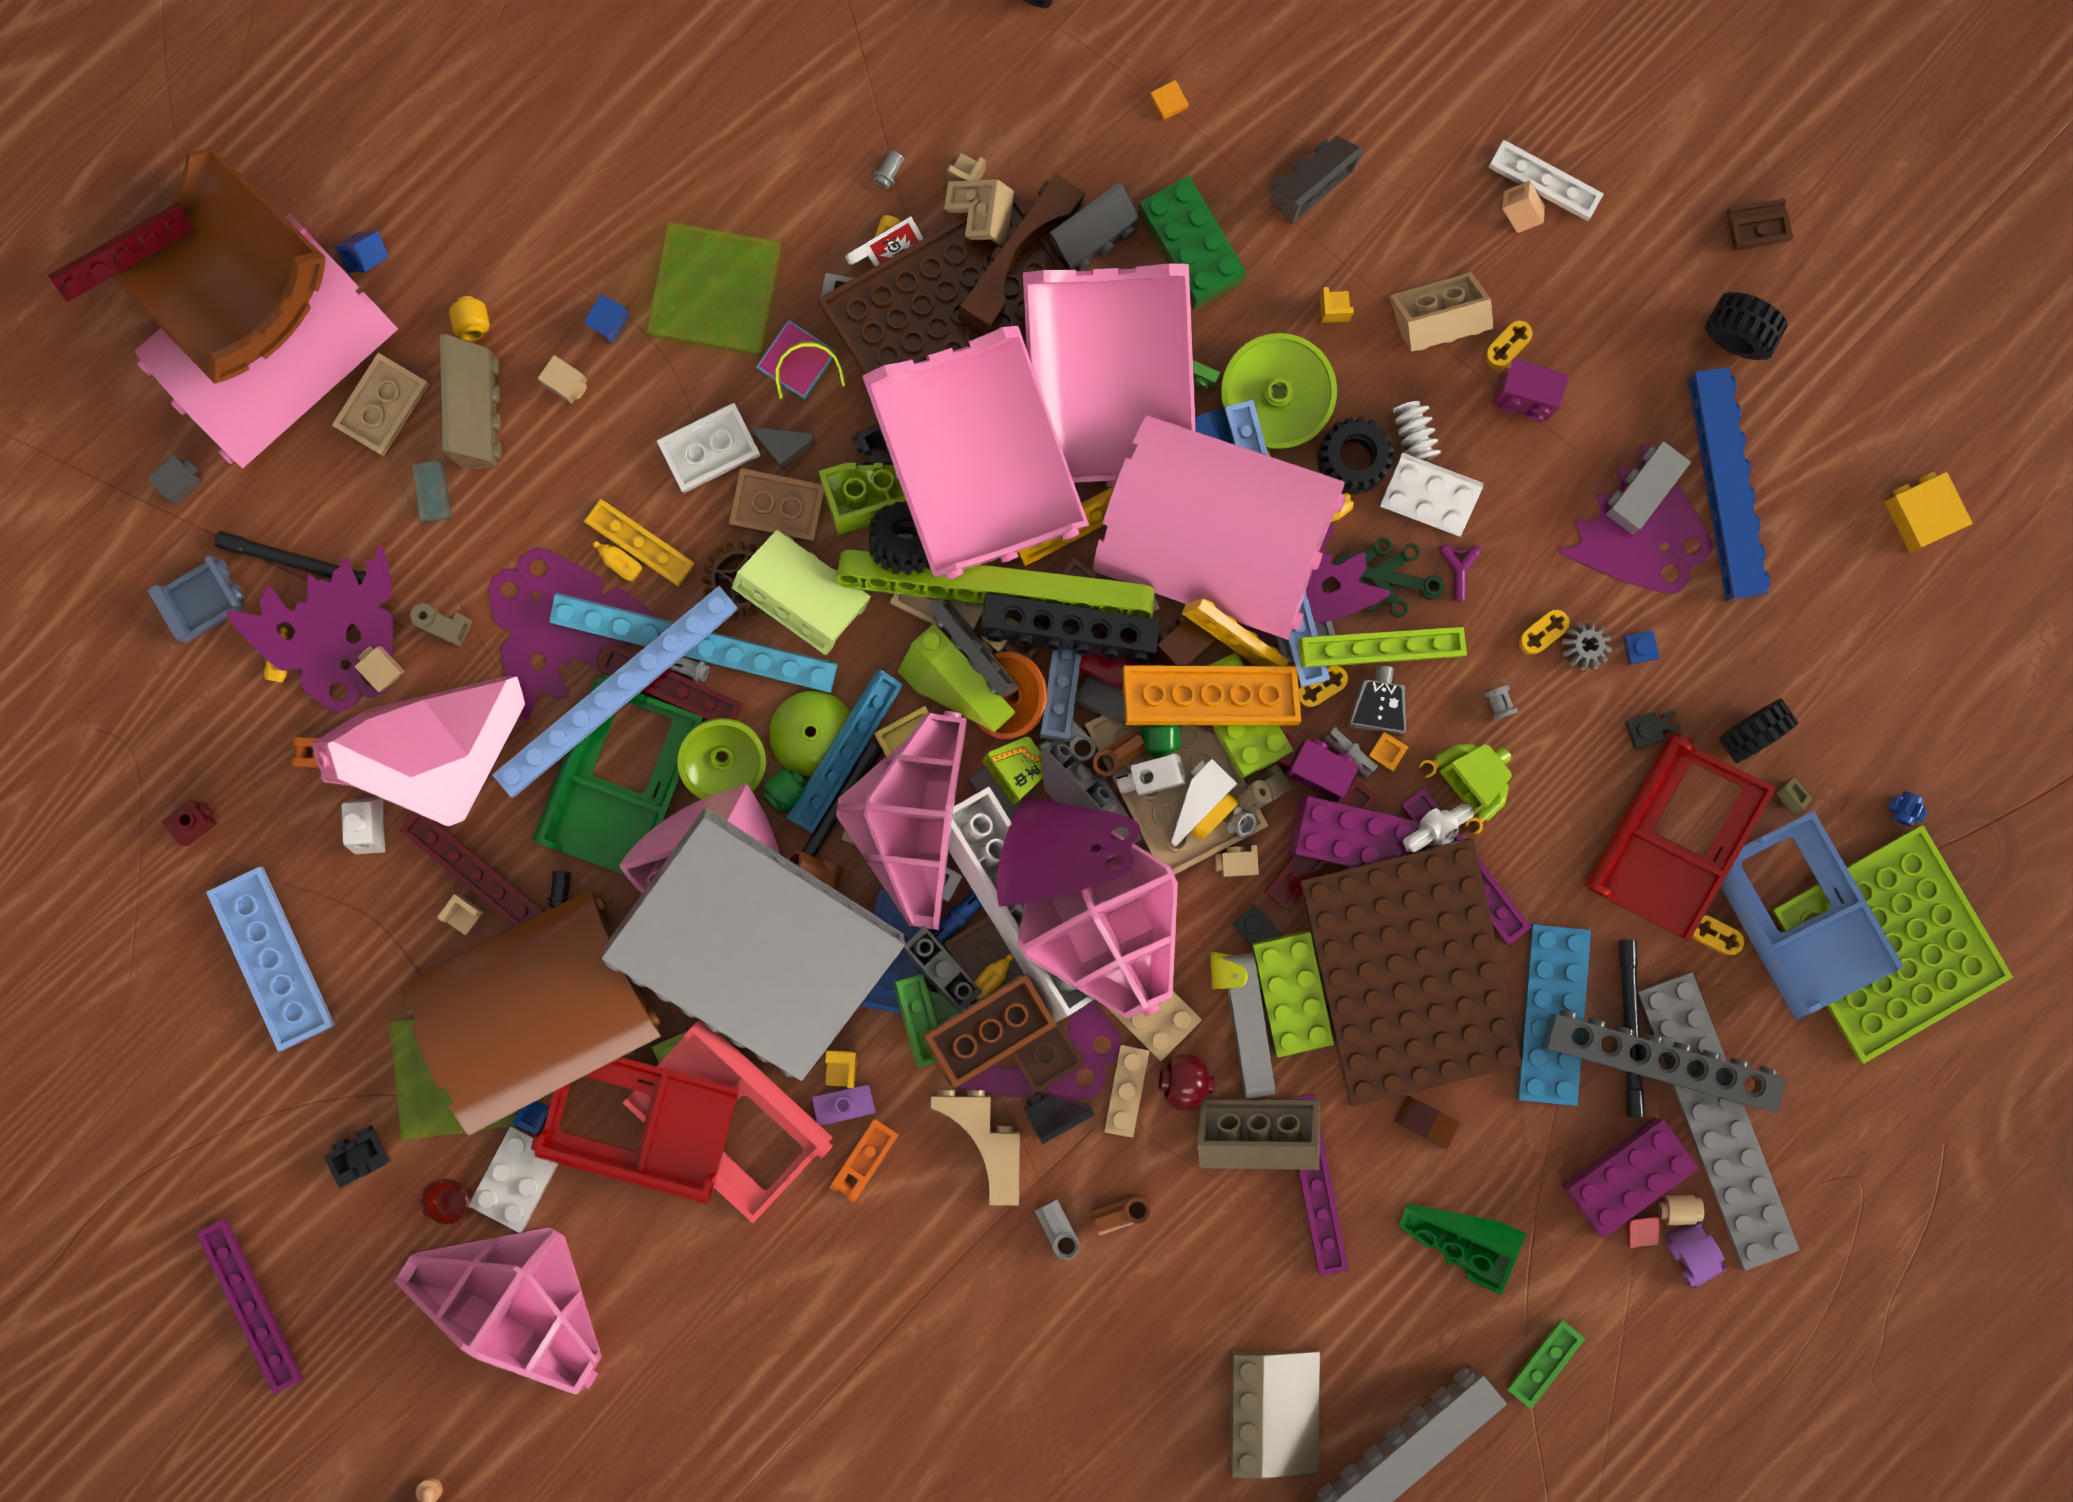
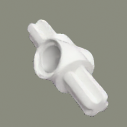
[1403,803,1474,853]

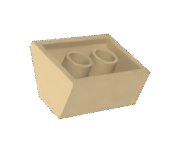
[1390,272,1493,352]

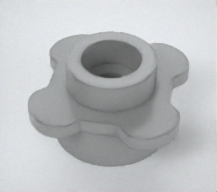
[1226,805,1256,838]

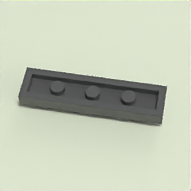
[929,600,1019,696]

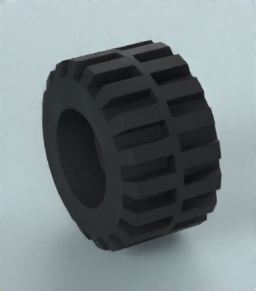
[1705,292,1788,361]
[1317,417,1394,495]

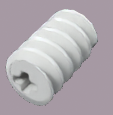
[1392,401,1441,461]

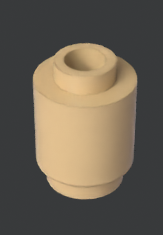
[1657,1195,1704,1225]

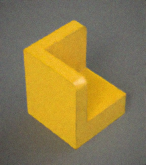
[1319,287,1354,323]
[825,1050,858,1088]

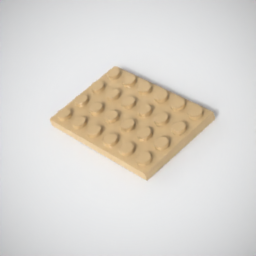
[1084,715,1268,875]

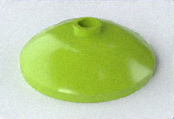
[769,691,850,778]
[677,718,766,799]

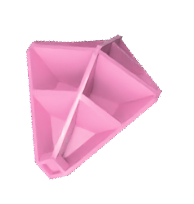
[312,676,525,826]
[836,711,967,930]
[1017,831,1178,1019]
[394,1227,602,1395]

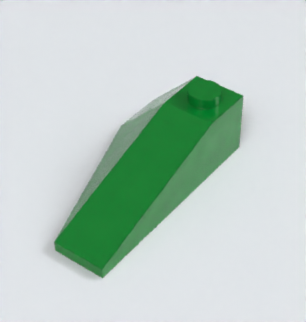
[1398,1203,1527,1295]

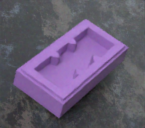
[812,1084,876,1126]

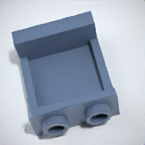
[147,555,246,644]

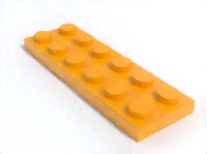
[1122,666,1301,725]

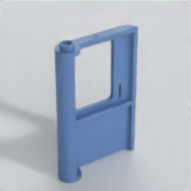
[1714,811,1904,1021]

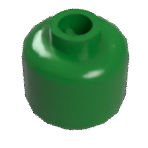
[1141,725,1181,759]
[762,769,806,812]

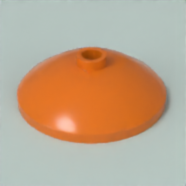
[977,652,1047,739]

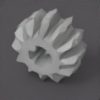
[1561,621,1612,671]

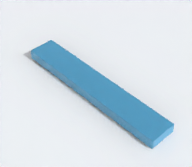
[786,669,903,834]

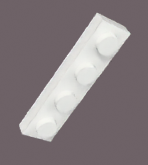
[1488,140,1604,221]

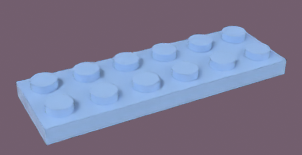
[206,867,335,1052]

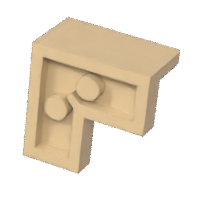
[944,179,1014,246]

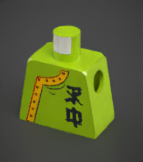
[981,736,1051,806]

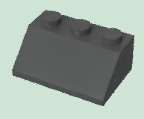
[1270,136,1364,224]
[1050,181,1139,271]

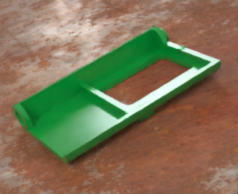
[531,674,703,876]

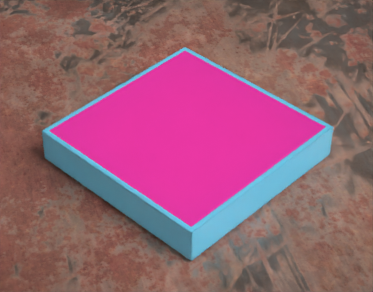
[757,320,837,400]

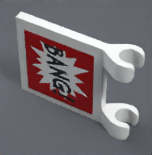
[845,216,924,267]

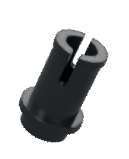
[547,871,571,907]

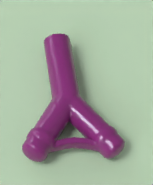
[1440,544,1481,602]

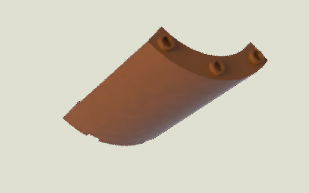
[113,148,326,384]
[401,888,661,1136]

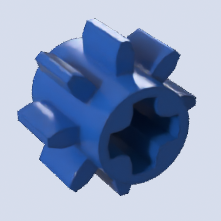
[1887,791,1928,827]

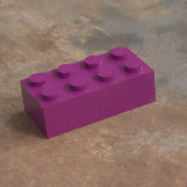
[1287,796,1420,867]
[1561,1117,1699,1238]

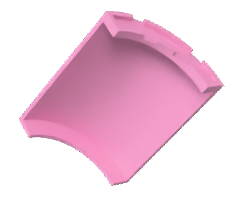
[134,213,398,468]
[1023,264,1196,486]
[862,326,1089,580]
[1092,415,1346,640]

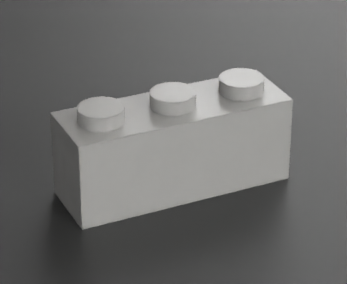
[1606,441,1691,535]

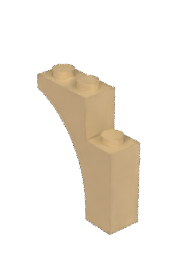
[931,1089,1020,1205]

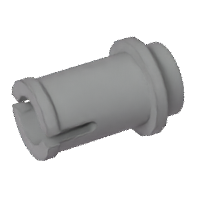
[873,150,905,189]
[670,657,709,683]

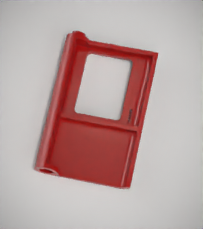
[1584,733,1777,941]
[531,1057,738,1204]

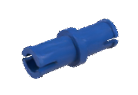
[930,890,982,944]

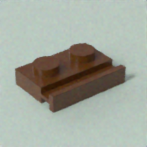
[1726,198,1793,250]

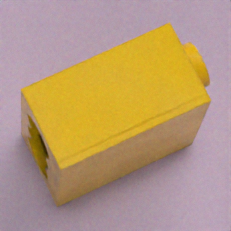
[1884,472,1973,553]

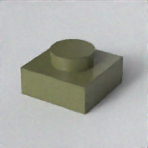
[1776,776,1812,815]

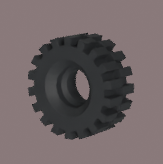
[869,502,930,575]
[1719,698,1799,763]

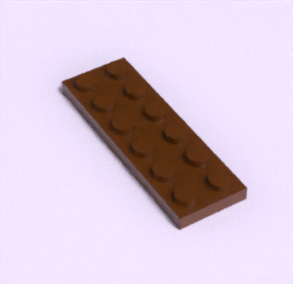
[944,916,1085,1095]

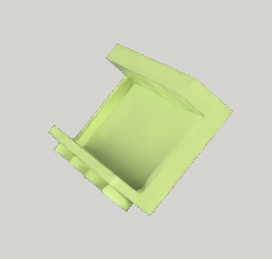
[732,530,871,655]

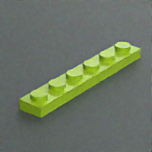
[1298,627,1467,668]

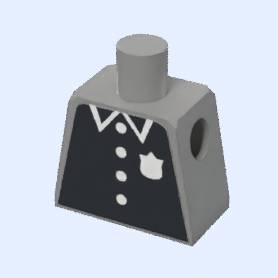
[1347,665,1406,735]

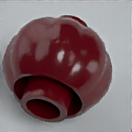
[1158,1054,1215,1110]

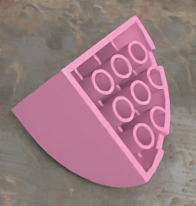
[619,783,780,893]

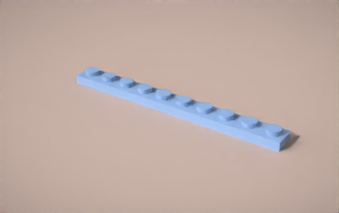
[1224,400,1330,688]
[493,586,739,798]

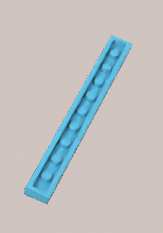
[549,593,838,693]

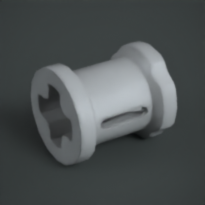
[1484,685,1519,721]

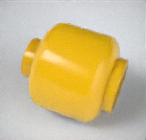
[449,296,490,341]

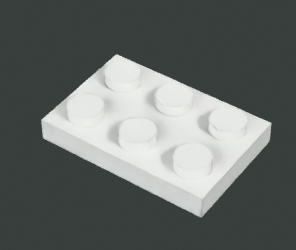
[657,403,761,494]
[1380,453,1484,537]
[468,1126,558,1233]

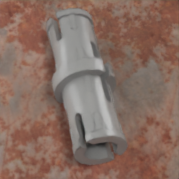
[1323,726,1378,779]

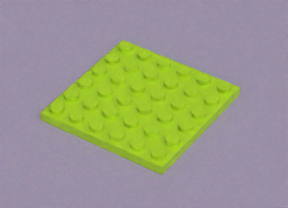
[1770,825,2014,1064]

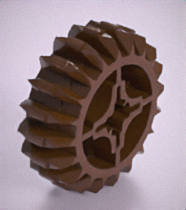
[702,541,764,620]

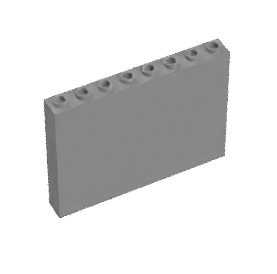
[601,807,905,1081]

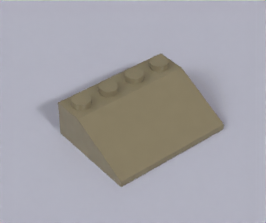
[440,334,502,469]
[1229,1349,1320,1478]

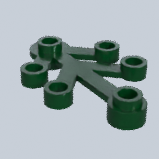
[1334,537,1444,618]

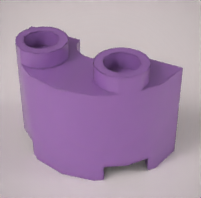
[1665,1222,1727,1288]

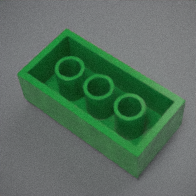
[1138,175,1247,310]

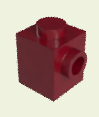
[162,800,217,846]

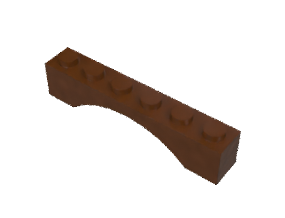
[958,174,1085,335]

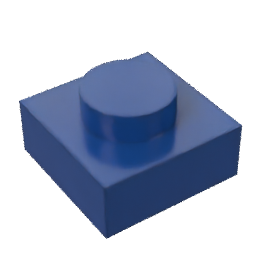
[1623,630,1660,665]
[513,1101,549,1134]

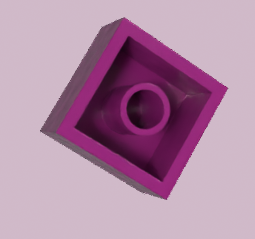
[1492,358,1569,422]
[1284,738,1360,801]

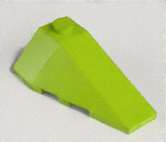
[818,463,907,535]
[898,623,1016,732]

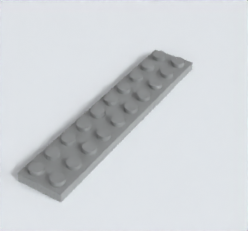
[1638,972,1800,1271]

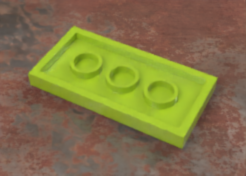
[1208,652,1294,779]
[1252,930,1334,1058]

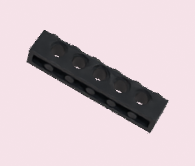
[979,593,1160,664]

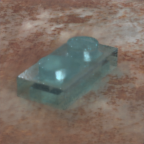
[412,460,452,523]

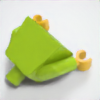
[1419,744,1512,834]

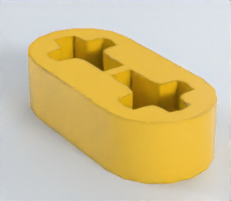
[1485,320,1533,369]
[1519,610,1570,655]
[1299,666,1348,708]
[1190,792,1239,842]
[1692,915,1744,955]

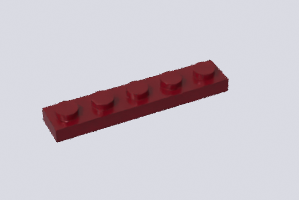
[48,202,195,302]
[597,644,743,720]
[1264,779,1378,910]

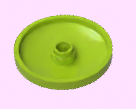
[1221,333,1337,450]

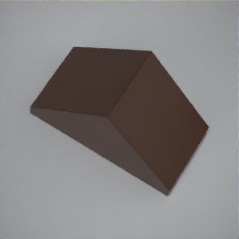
[1394,1096,1460,1149]

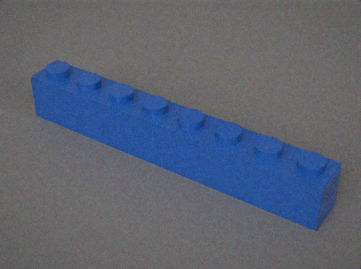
[1687,367,1770,602]

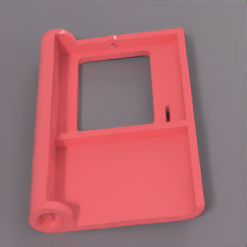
[623,1019,833,1223]

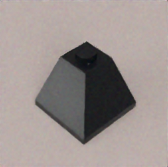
[1023,1092,1095,1145]

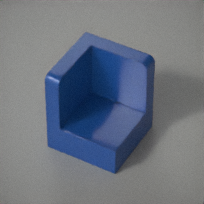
[335,231,388,273]
[584,294,630,344]

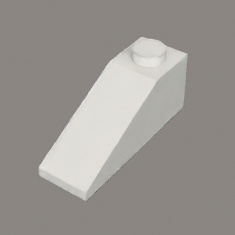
[1169,759,1237,848]

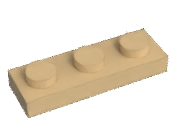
[1104,1045,1150,1138]

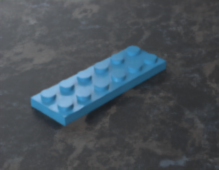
[1517,924,1591,1106]

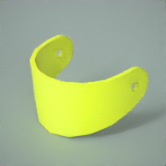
[776,341,845,399]
[1210,952,1261,989]

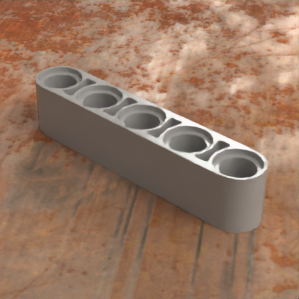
[1223,952,1276,1099]

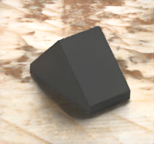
[755,427,815,470]

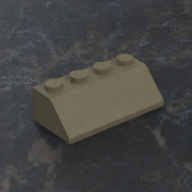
[1197,1099,1320,1170]

